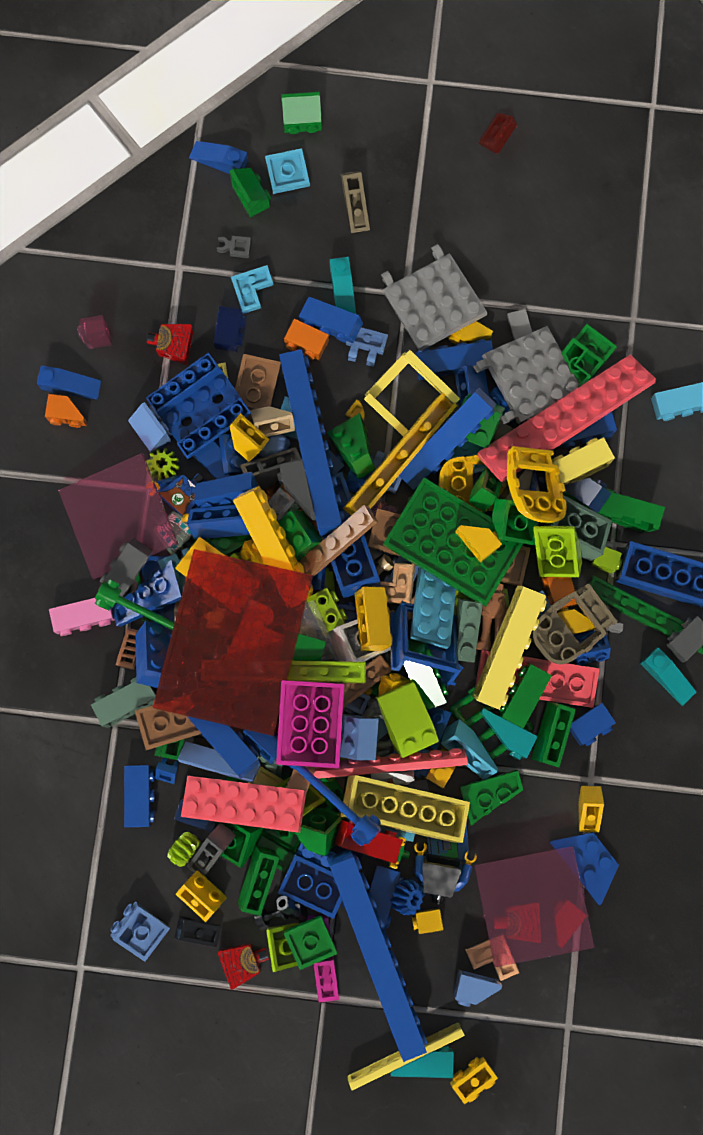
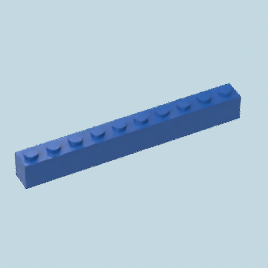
[279,349,345,536]

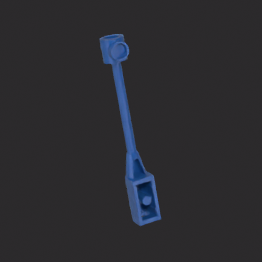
[243,717,381,846]

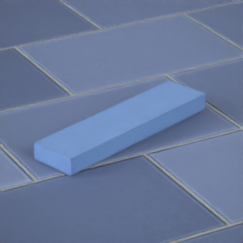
[178,742,261,783]

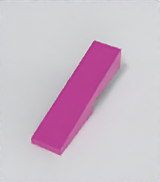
[308,914,339,1002]

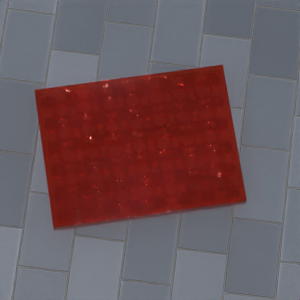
[153,549,313,736]

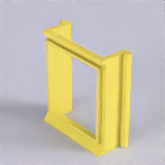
[364,350,460,437]

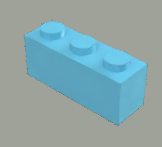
[651,382,703,421]

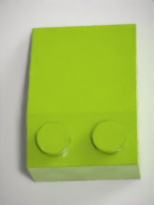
[533,526,582,577]
[376,681,439,758]

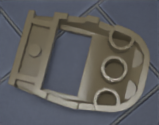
[532,584,617,664]

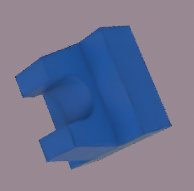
[155,757,179,784]

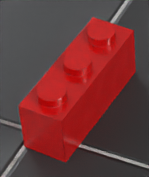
[334,819,403,864]

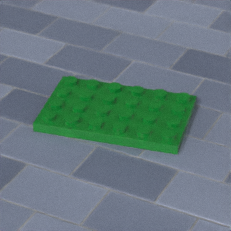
[383,478,523,607]

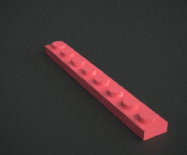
[314,748,468,779]

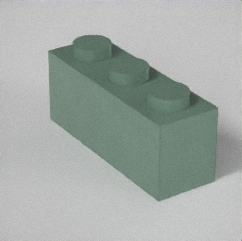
[456,598,482,662]

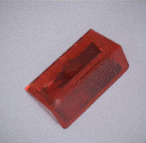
[478,113,517,154]

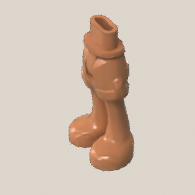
[476,584,508,650]

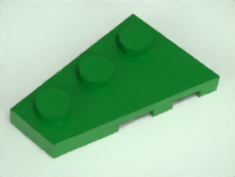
[459,770,523,826]

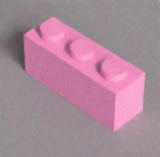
[49,598,115,636]

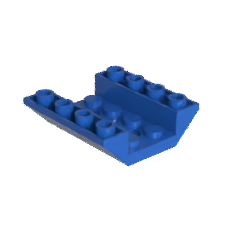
[146,352,251,459]

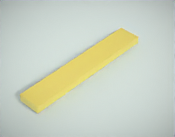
[347,1023,465,1090]

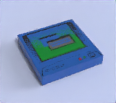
[427,825,470,863]

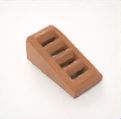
[116,628,138,671]

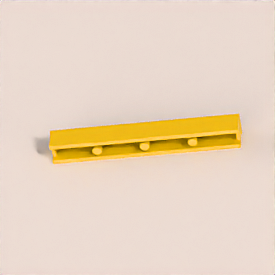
[343,393,457,516]

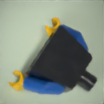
[414,842,477,904]

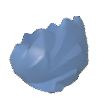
[258,433,291,458]

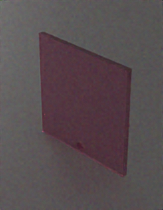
[58,453,178,580]
[474,846,594,967]

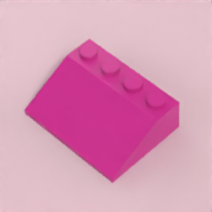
[276,680,344,768]

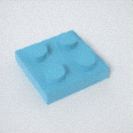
[265,148,310,194]

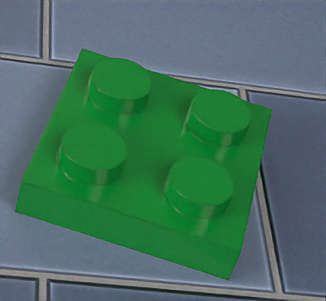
[284,915,338,970]

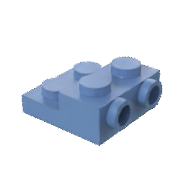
[111,902,170,962]

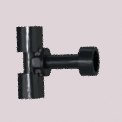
[254,896,308,928]

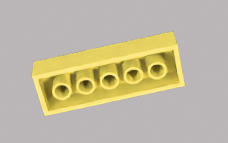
[472,585,547,710]
[340,775,470,843]

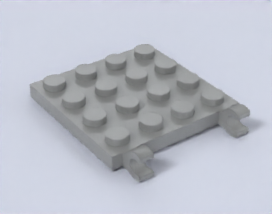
[381,244,487,352]
[473,326,579,424]

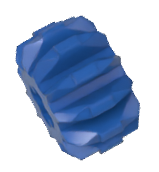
[390,880,425,916]

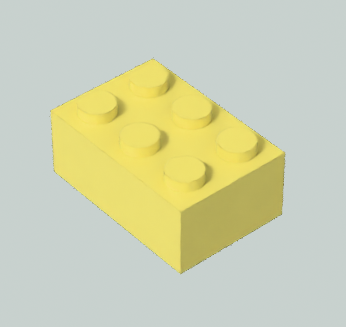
[552,437,615,485]

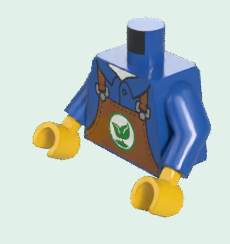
[145,473,206,529]

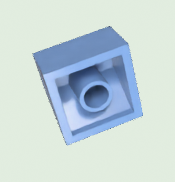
[453,969,502,1007]

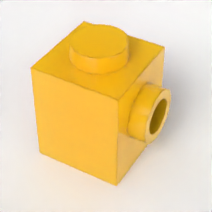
[378,673,411,696]

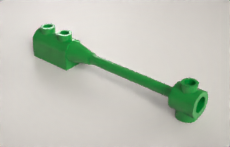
[95,579,231,660]

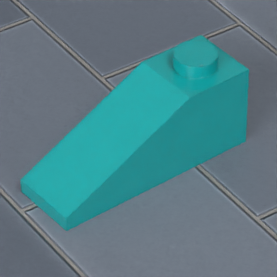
[330,257,356,314]
[640,648,696,706]
[480,708,538,760]
[390,1045,454,1078]

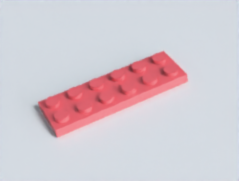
[475,650,599,708]
[181,776,306,833]

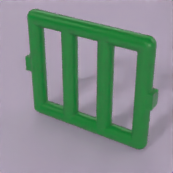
[449,687,534,760]

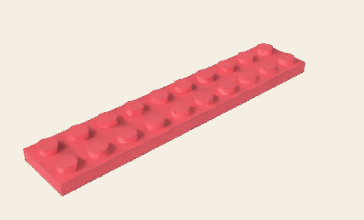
[478,354,656,482]

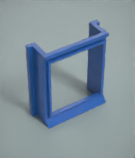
[390,601,461,686]

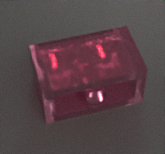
[77,315,112,349]

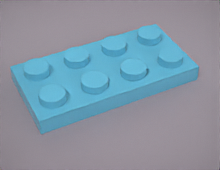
[410,567,456,649]

